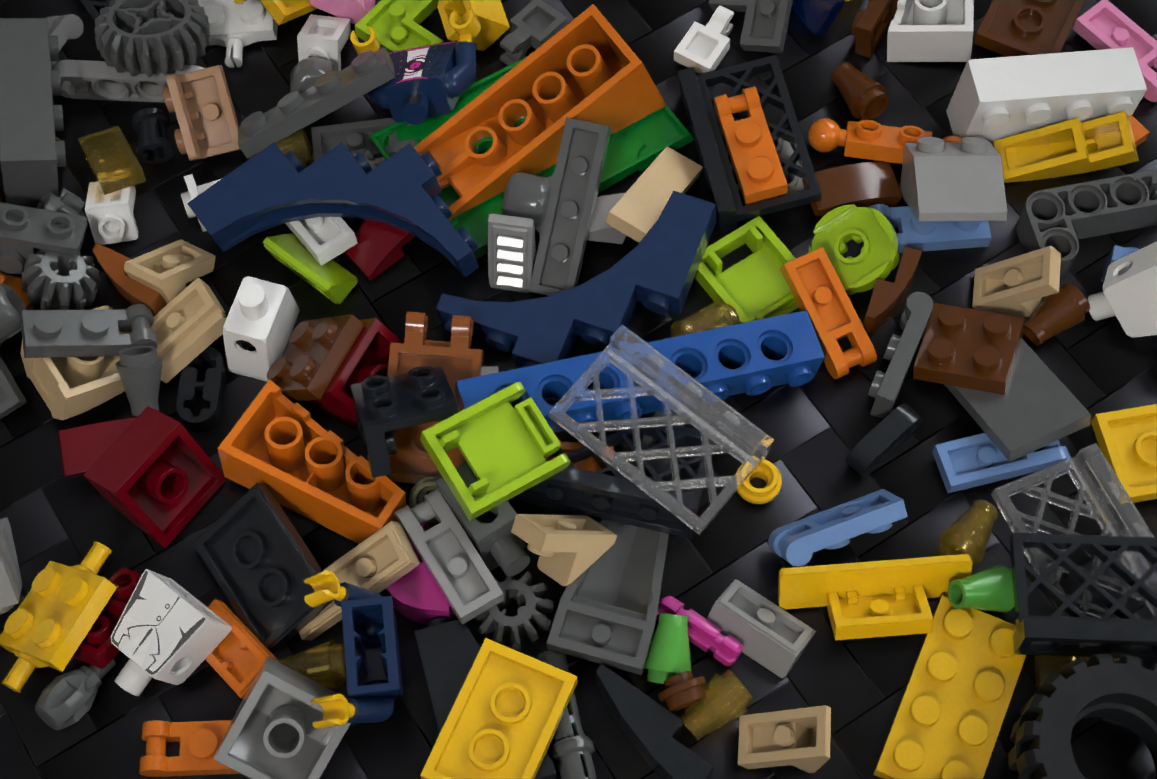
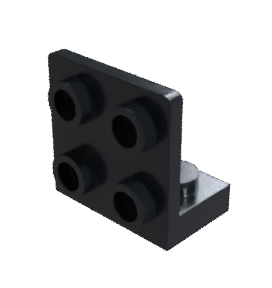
[350,366,459,478]

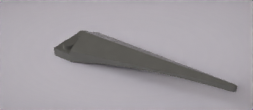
[547,371,692,675]

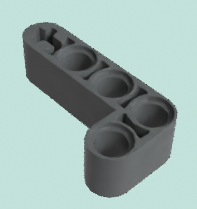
[1016,169,1157,281]

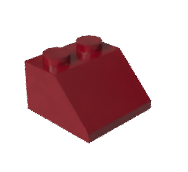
[310,318,404,432]
[83,406,227,548]

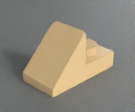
[124,239,216,304]
[972,246,1061,318]
[511,514,617,586]
[738,705,831,773]

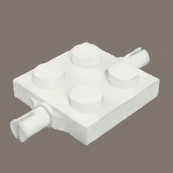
[198,0,278,68]

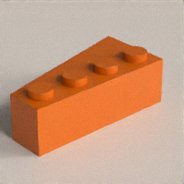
[217,379,407,544]

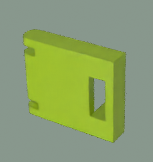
[695,216,801,325]
[420,382,571,521]

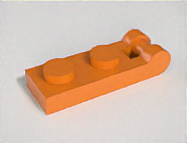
[713,86,788,204]
[780,247,877,379]
[139,720,241,777]

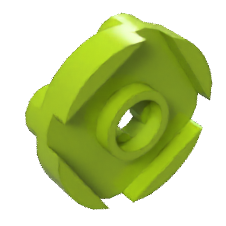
[808,204,900,295]

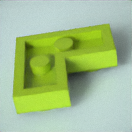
[354,0,443,53]

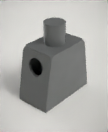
[435,462,530,576]

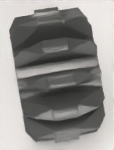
[21,249,100,310]
[472,571,554,652]

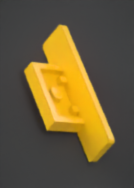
[778,554,973,641]

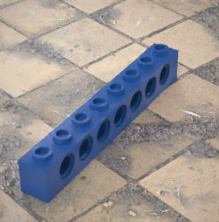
[454,310,825,433]

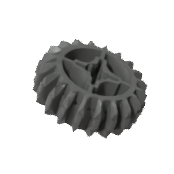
[94,0,210,78]

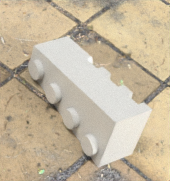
[887,0,974,62]
[946,47,1147,145]

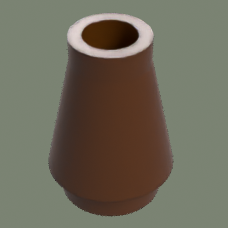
[831,62,889,120]
[1023,283,1090,346]

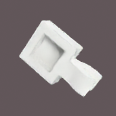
[674,5,734,74]

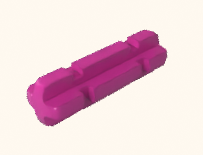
[657,595,744,666]

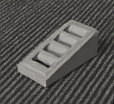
[488,213,536,293]

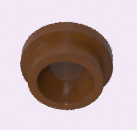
[658,671,707,712]

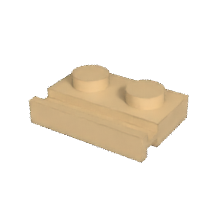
[150,277,227,383]

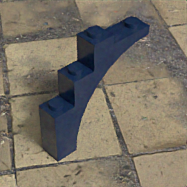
[187,142,479,277]
[436,191,716,368]

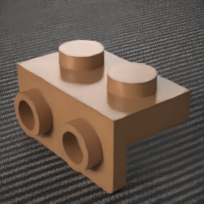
[162,65,240,161]

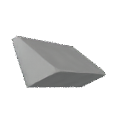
[707,579,816,678]

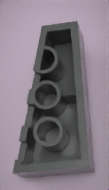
[0,18,66,208]

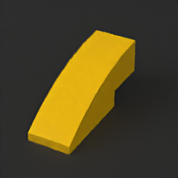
[993,111,1139,183]

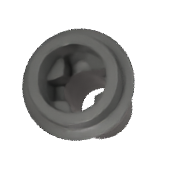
[116,345,163,416]

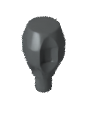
[35,659,116,730]

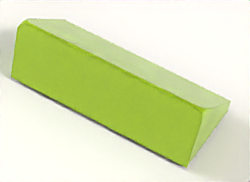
[263,233,358,304]

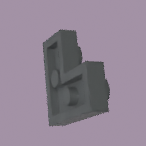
[708,0,793,53]

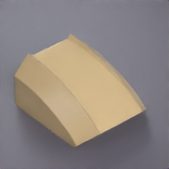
[21,305,132,421]

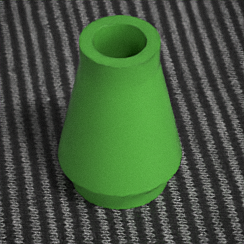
[948,565,1015,613]
[644,613,692,684]

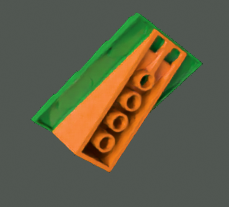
[369,4,694,259]

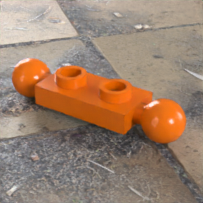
[808,118,962,164]

